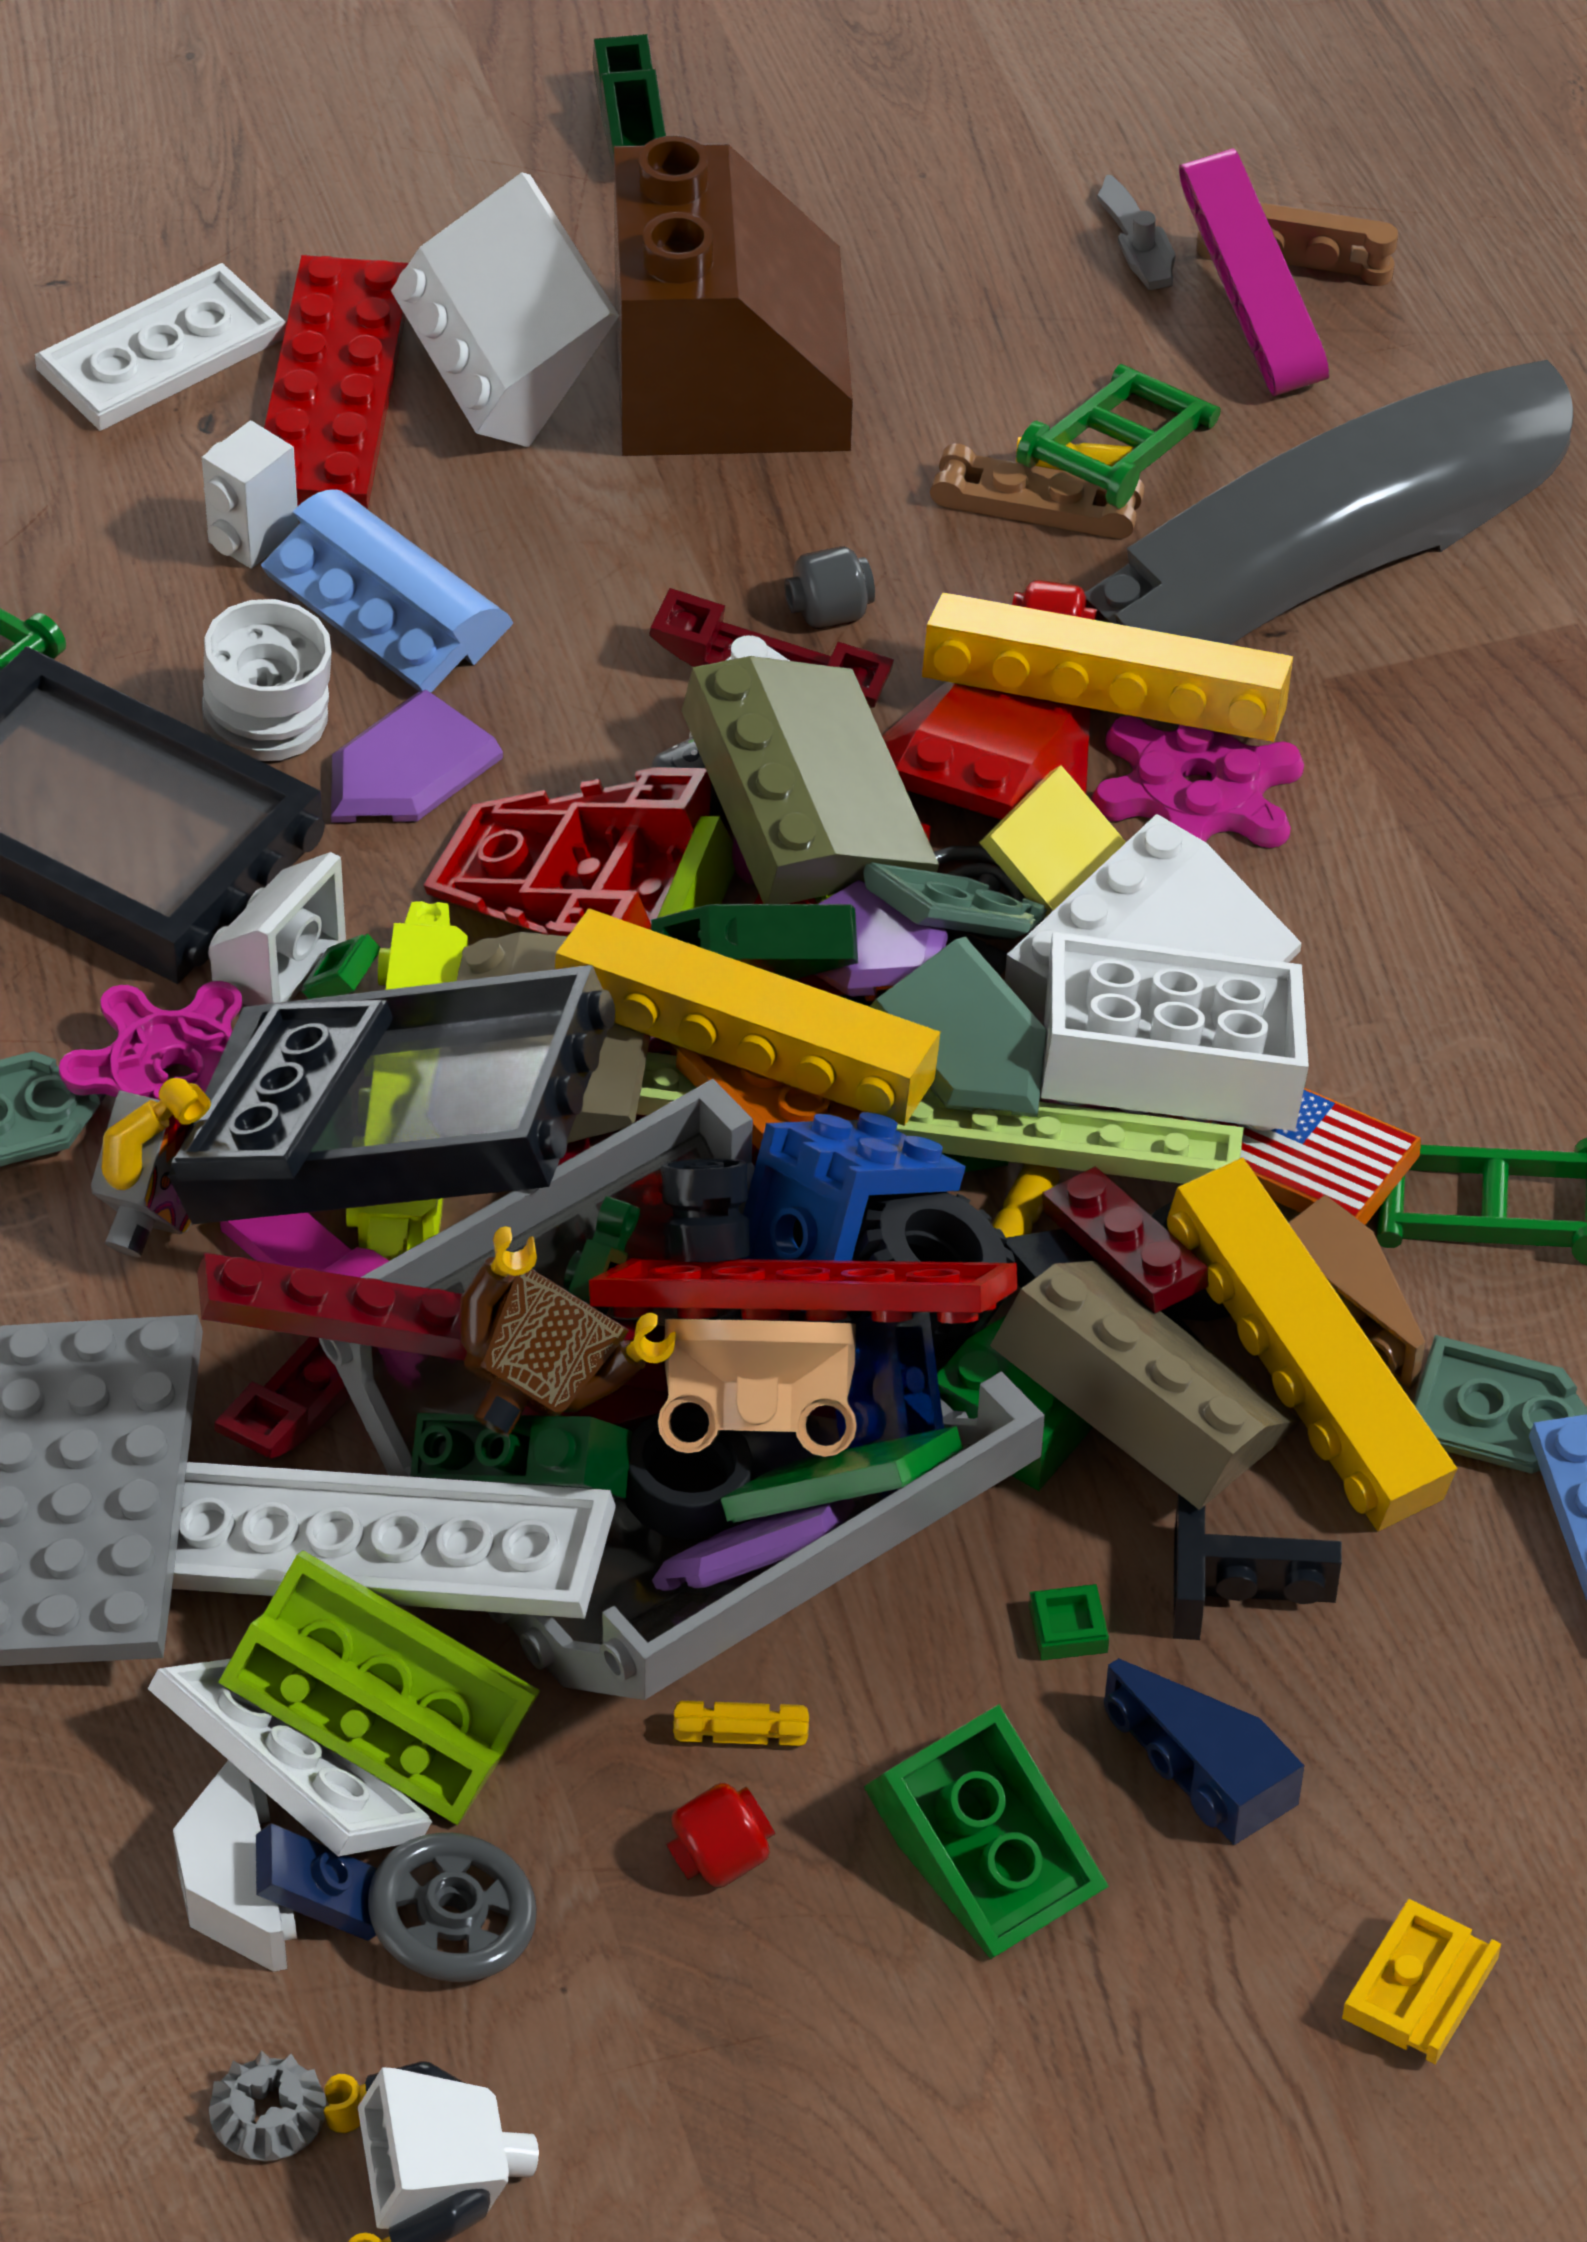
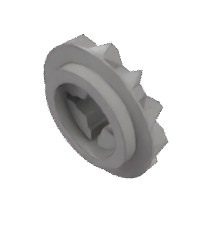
[208,2050,326,2161]

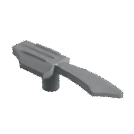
[1097,175,1176,290]

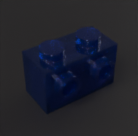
[836,1312,944,1450]

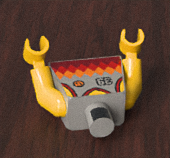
[91,1078,211,1257]

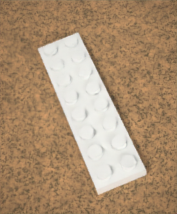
[172,1462,616,1619]

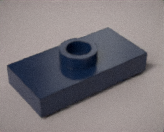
[256,1823,377,1941]

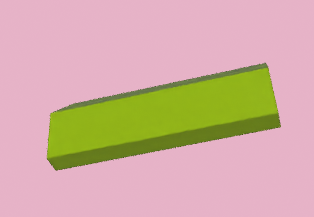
[218,1550,540,1825]

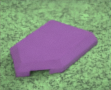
[331,690,503,823]
[814,880,948,997]
[652,1498,856,1591]

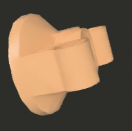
[658,1319,857,1457]

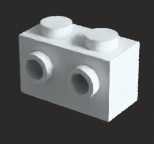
[202,420,299,569]

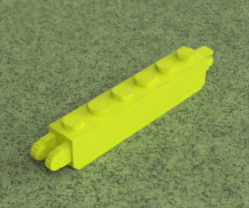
[346,901,468,1261]

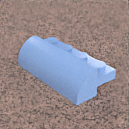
[261,489,513,692]

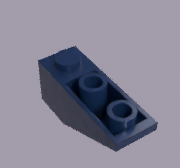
[1104,1658,1305,1845]

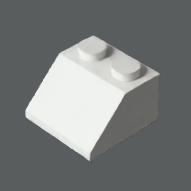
[208,852,346,1006]

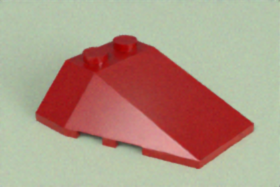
[882,682,1091,820]
[423,767,711,937]

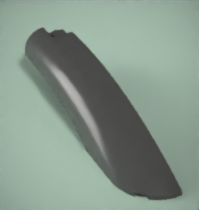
[1085,360,1574,645]

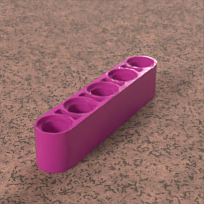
[1179,148,1329,396]

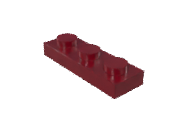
[1042,1166,1209,1314]

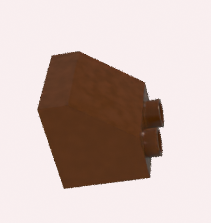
[614,136,853,456]

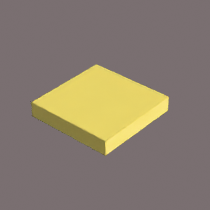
[979,765,1126,919]

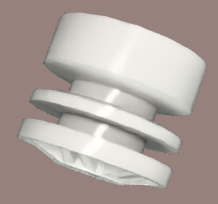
[202,599,331,761]

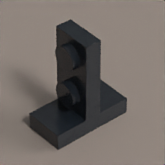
[1173,1493,1342,1640]

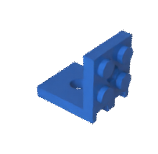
[742,1112,966,1313]

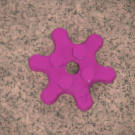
[1090,716,1304,848]
[59,981,243,1100]

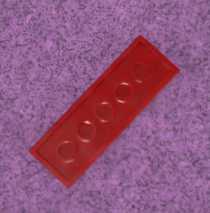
[264,255,409,509]
[589,1258,1017,1323]

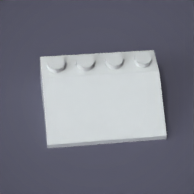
[391,172,619,447]
[1005,814,1301,1026]
[1041,932,1309,1131]

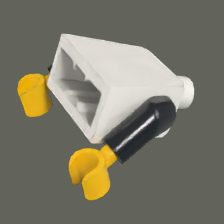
[323,2061,539,2242]

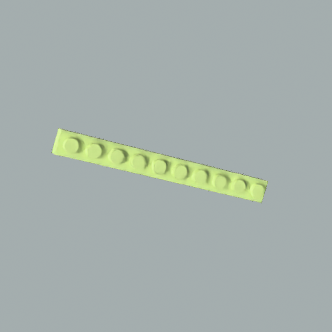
[637,1052,1244,1184]

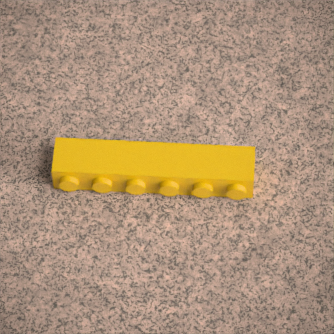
[922,593,1293,742]
[555,909,941,1126]
[1167,1157,1458,1532]

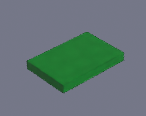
[720,1426,963,1523]

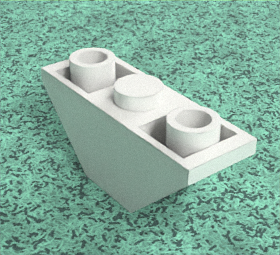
[173,1760,297,1972]

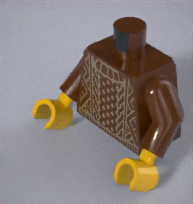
[460,1226,676,1437]

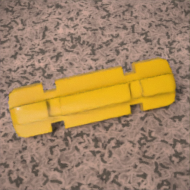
[673,1700,809,1746]

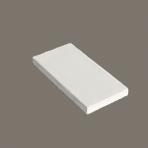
[35,263,287,431]
[148,1659,432,1856]

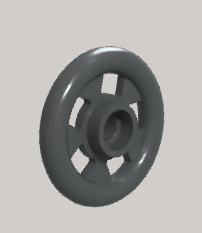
[368,1833,537,1982]

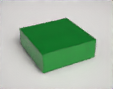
[301,933,381,999]
[1029,1584,1109,1661]

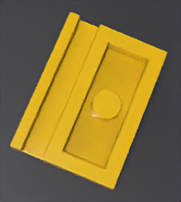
[1342,1898,1501,2065]

